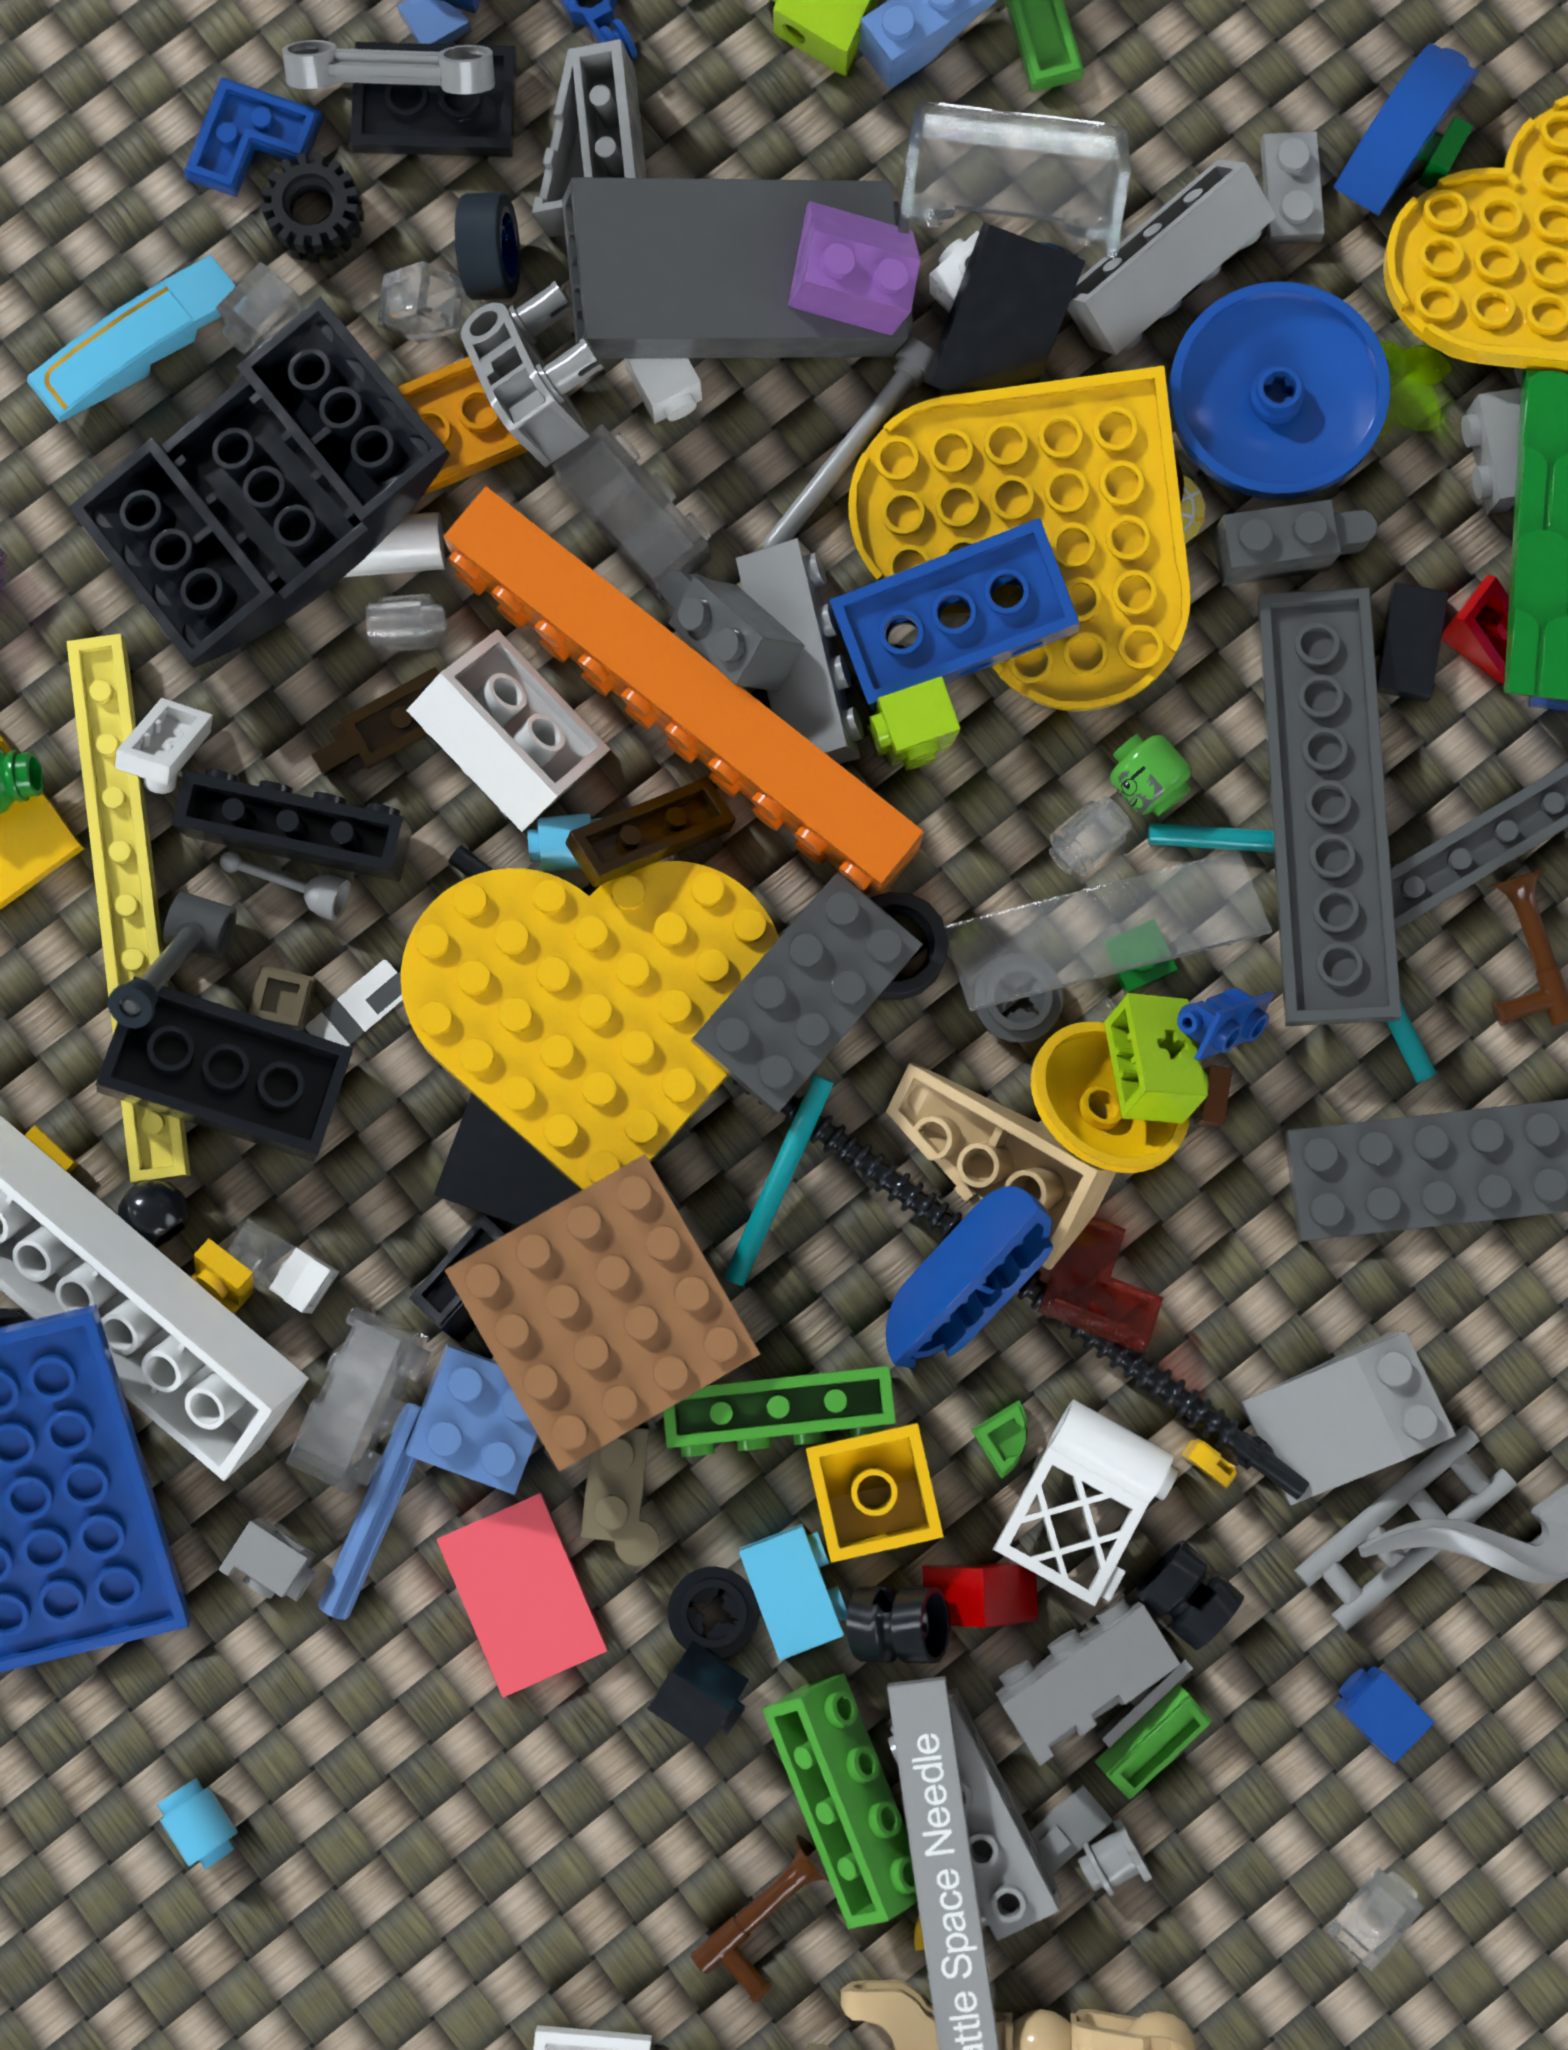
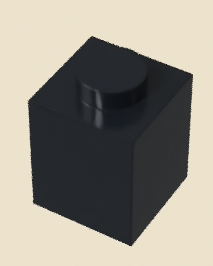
[647,1640,749,1749]

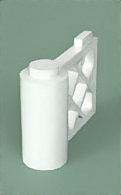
[992,1399,1178,1607]

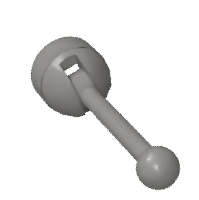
[220,851,351,921]

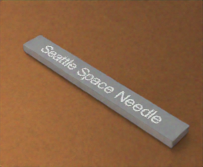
[887,1676,1000,2050]

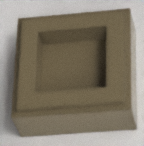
[248,965,317,1032]

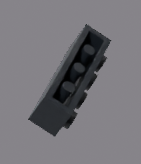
[172,769,412,882]

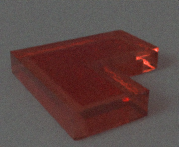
[1037,1217,1163,1353]

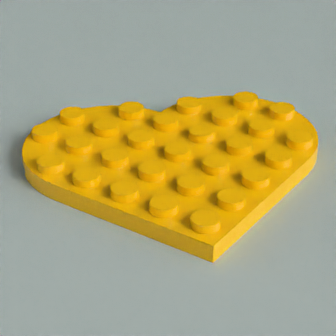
[1383,96,1568,374]
[848,365,1191,711]
[401,861,779,1191]

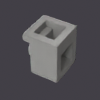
[218,1518,317,1601]

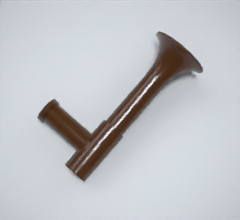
[1489,868,1568,1026]
[691,1835,830,2003]

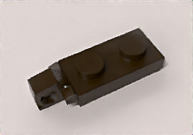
[311,667,439,776]

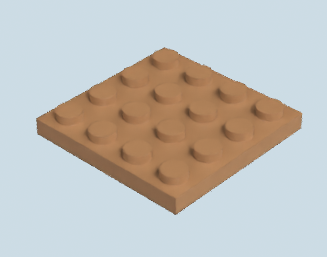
[445,1154,760,1472]

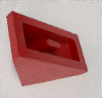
[1441,575,1509,684]
[922,1563,1038,1628]

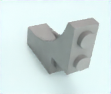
[1461,368,1567,515]

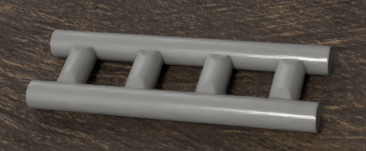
[1294,1424,1517,1632]

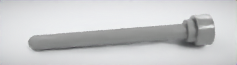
[763,337,935,549]

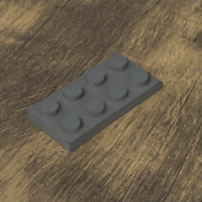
[690,871,923,1115]

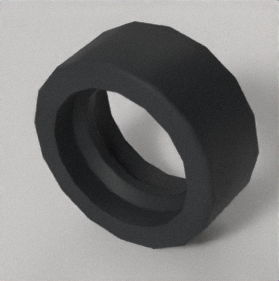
[870,891,949,1000]

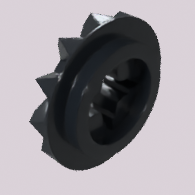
[668,1566,759,1659]

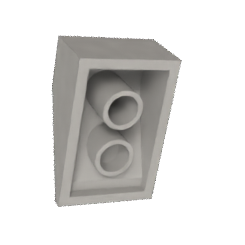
[1241,1331,1456,1505]

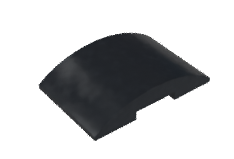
[69,296,450,668]

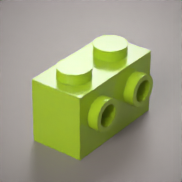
[867,676,961,770]

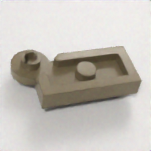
[581,1427,660,1566]

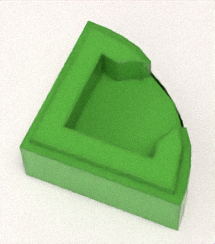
[970,1400,1027,1479]

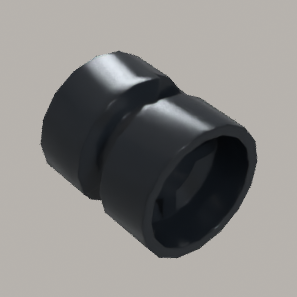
[1134,1540,1244,1650]
[846,1586,951,1664]

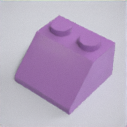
[788,201,920,336]

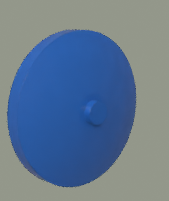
[1168,281,1390,500]

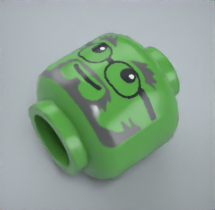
[1110,734,1192,817]

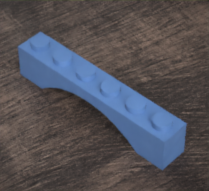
[859,0,997,90]

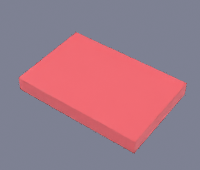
[436,1492,609,1698]

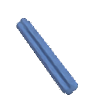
[318,1403,422,1620]

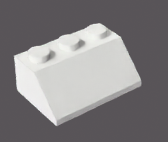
[406,629,611,832]

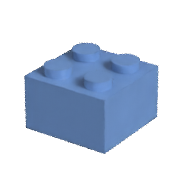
[405,1343,538,1495]

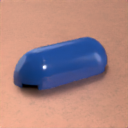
[886,1186,1053,1368]

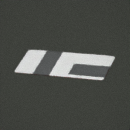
[306,960,403,1046]

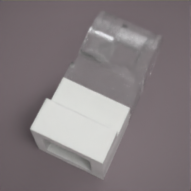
[226,1218,340,1314]

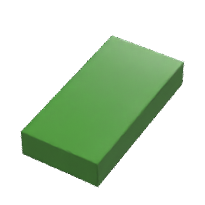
[1004,0,1084,93]
[1094,1683,1212,1800]

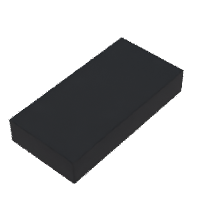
[1376,582,1449,701]

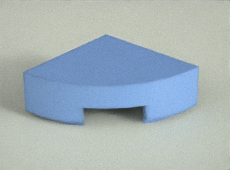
[397,0,471,44]

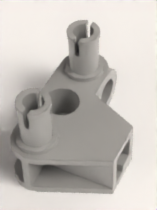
[460,280,605,467]

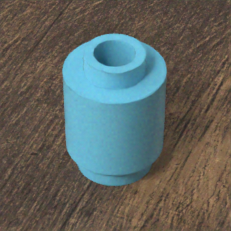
[527,813,603,872]
[157,1778,238,1870]

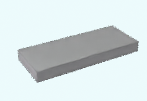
[1097,1655,1193,1748]
[1029,1784,1113,1874]

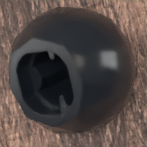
[118,1180,190,1248]

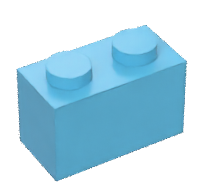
[739,1523,848,1661]

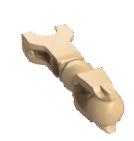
[840,1980,1197,2050]

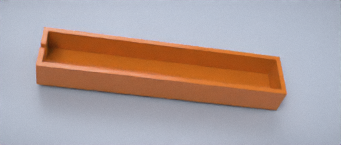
[443,486,924,897]

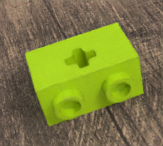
[1104,993,1208,1124]

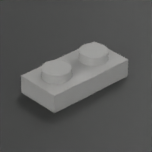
[1260,131,1325,245]

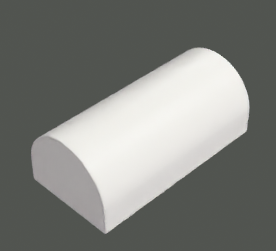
[344,512,445,577]

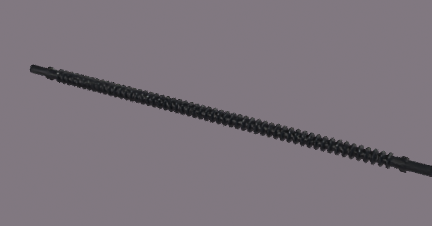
[448,845,1310,1500]

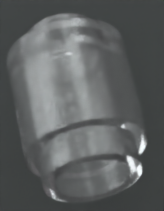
[366,593,448,652]
[1049,796,1132,876]

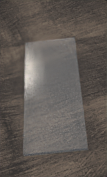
[945,850,1272,1012]

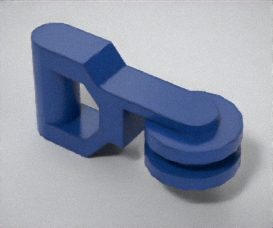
[559,0,638,61]

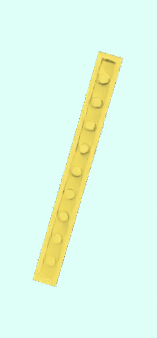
[66,633,191,1184]

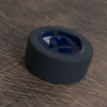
[455,192,521,300]

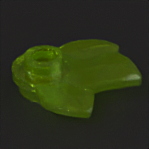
[1377,341,1452,440]

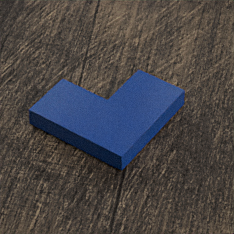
[183,77,324,197]

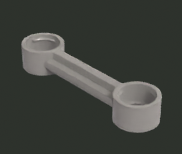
[282,40,495,95]

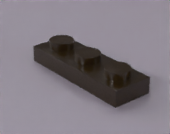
[565,777,736,887]

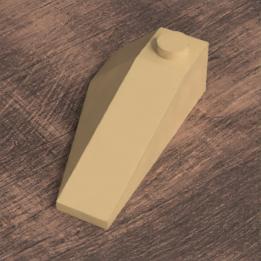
[886,1062,1116,1270]

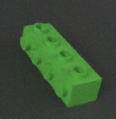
[663,1366,896,1457]
[762,1673,918,1929]

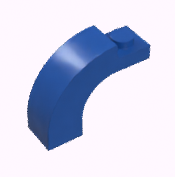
[1333,42,1480,216]

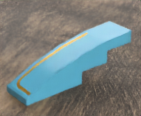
[27,255,243,423]

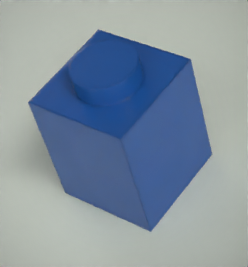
[1334,1666,1435,1764]

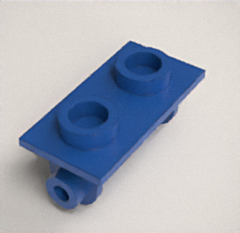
[1177,988,1274,1061]

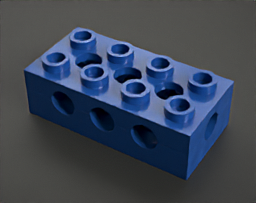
[829,518,1080,712]

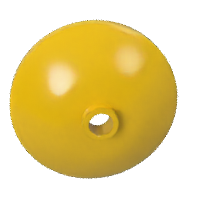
[1031,1022,1190,1173]

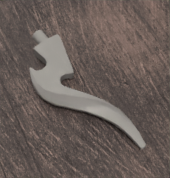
[1357,1484,1568,1583]

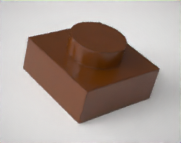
[1194,1065,1233,1128]

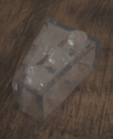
[285,1307,431,1493]

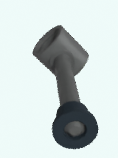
[108,891,237,1028]

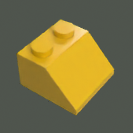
[805,1423,944,1563]

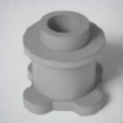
[1078,1817,1153,1897]

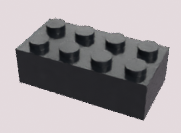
[96,976,354,1162]

